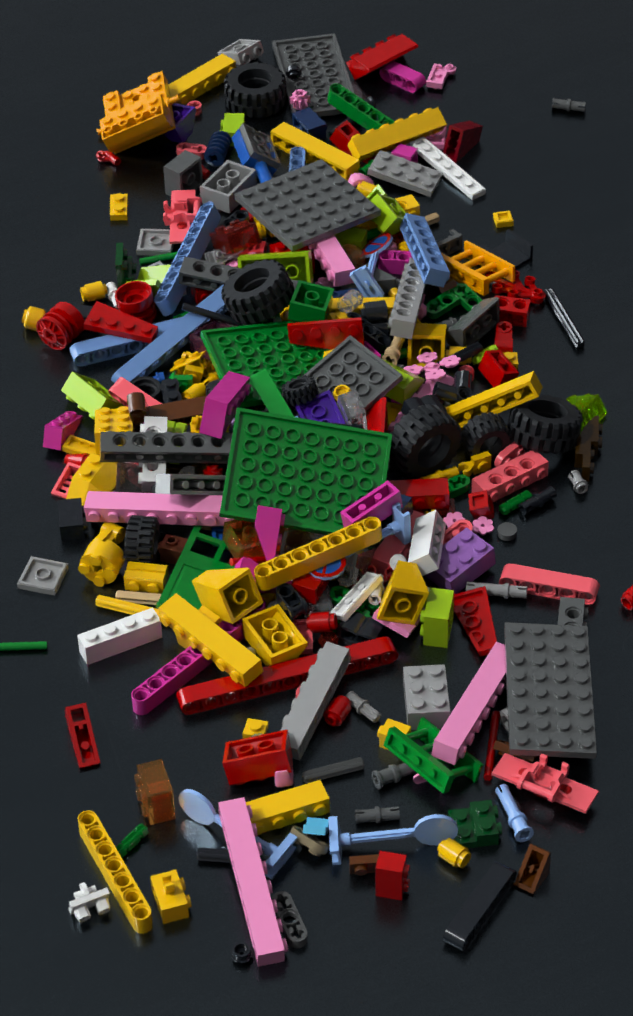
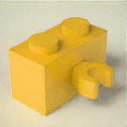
[150,870,192,924]

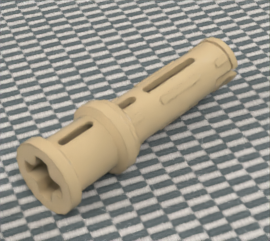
[382,336,405,366]

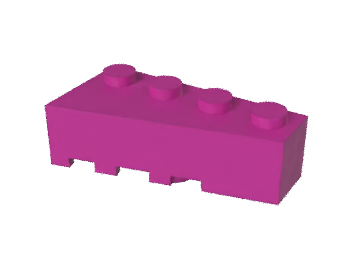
[199,371,251,439]

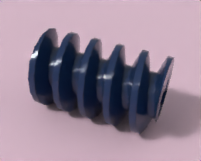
[204,131,232,167]

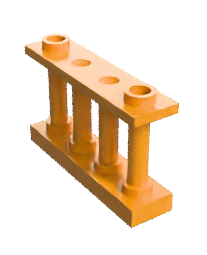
[441,240,515,296]

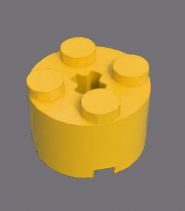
[78,539,125,587]

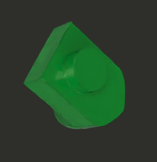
[169,371,194,393]

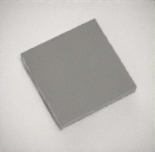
[136,229,174,256]
[17,556,69,596]

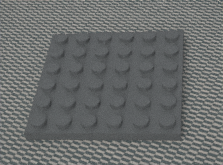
[235,159,381,252]

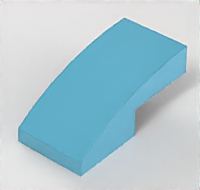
[303,817,329,836]

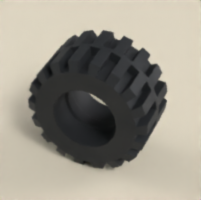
[460,412,513,462]
[125,515,160,564]

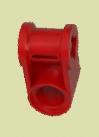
[494,321,513,352]

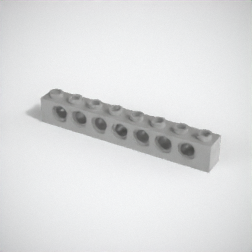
[388,258,426,339]

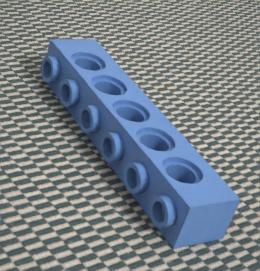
[400,213,450,287]

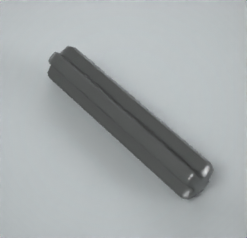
[302,757,364,784]

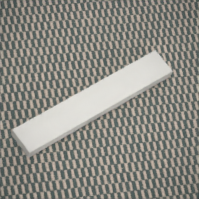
[410,136,486,200]

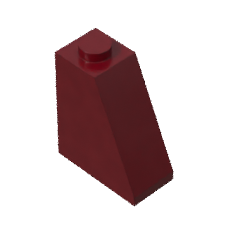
[443,121,483,162]

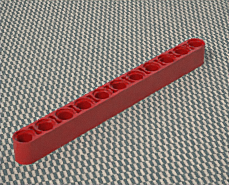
[176,637,398,715]

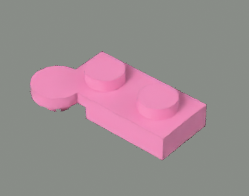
[426,63,456,89]

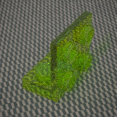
[566,394,608,432]

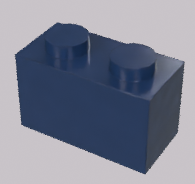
[292,107,327,140]

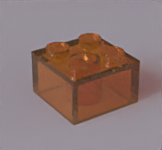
[134,759,175,825]

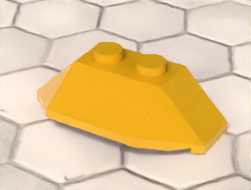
[66,453,126,506]

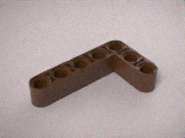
[127,392,208,432]

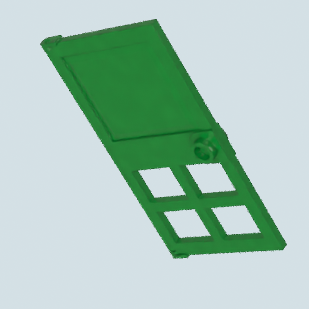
[156,524,260,621]

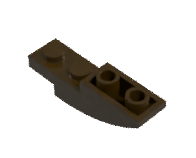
[574,416,603,481]

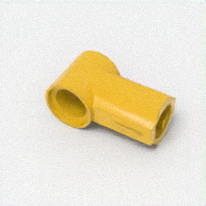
[94,522,126,544]

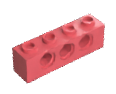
[472,450,549,502]

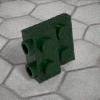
[115,242,137,288]
[448,800,502,848]

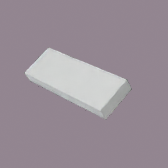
[331,572,384,622]

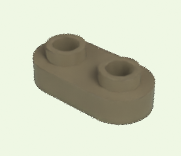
[290,826,330,857]

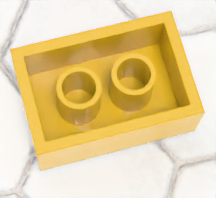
[94,406,135,454]

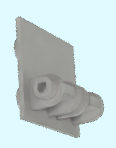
[200,250,244,265]

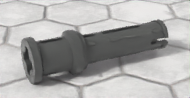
[372,753,435,789]

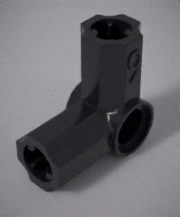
[432,370,473,405]

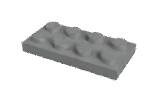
[367,150,443,197]

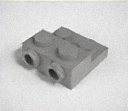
[217,39,264,65]

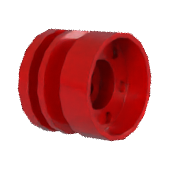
[115,281,157,323]
[36,302,85,350]

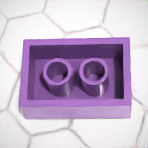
[425,527,496,594]

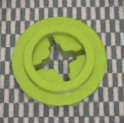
[472,345,498,365]

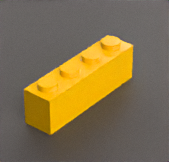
[246,780,330,835]

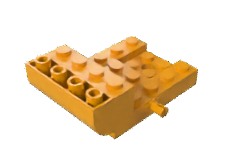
[97,71,181,154]

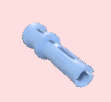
[495,784,534,842]

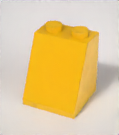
[407,323,447,367]
[377,560,429,625]
[192,568,264,624]

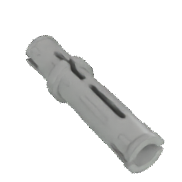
[466,581,528,599]

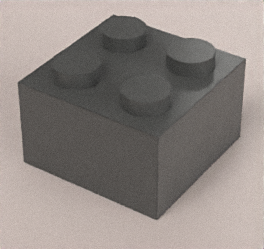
[164,150,203,196]

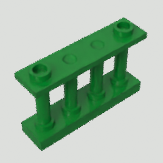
[383,717,483,794]

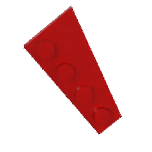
[83,301,158,343]
[287,317,365,350]
[454,586,498,657]

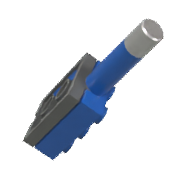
[232,123,281,183]

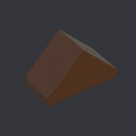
[514,844,551,894]

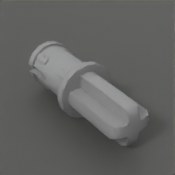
[345,691,381,723]

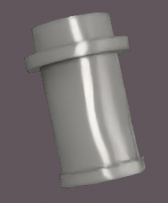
[568,470,588,494]

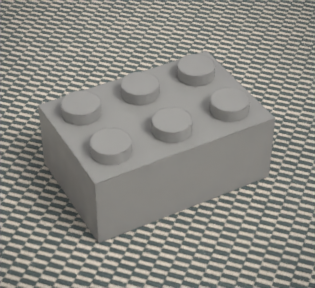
[200,160,257,213]
[403,664,450,730]

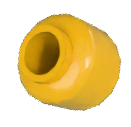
[21,306,46,332]

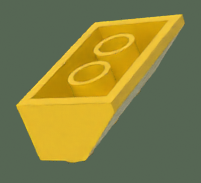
[242,604,308,666]

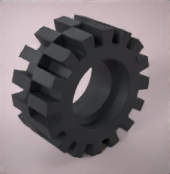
[281,375,319,406]

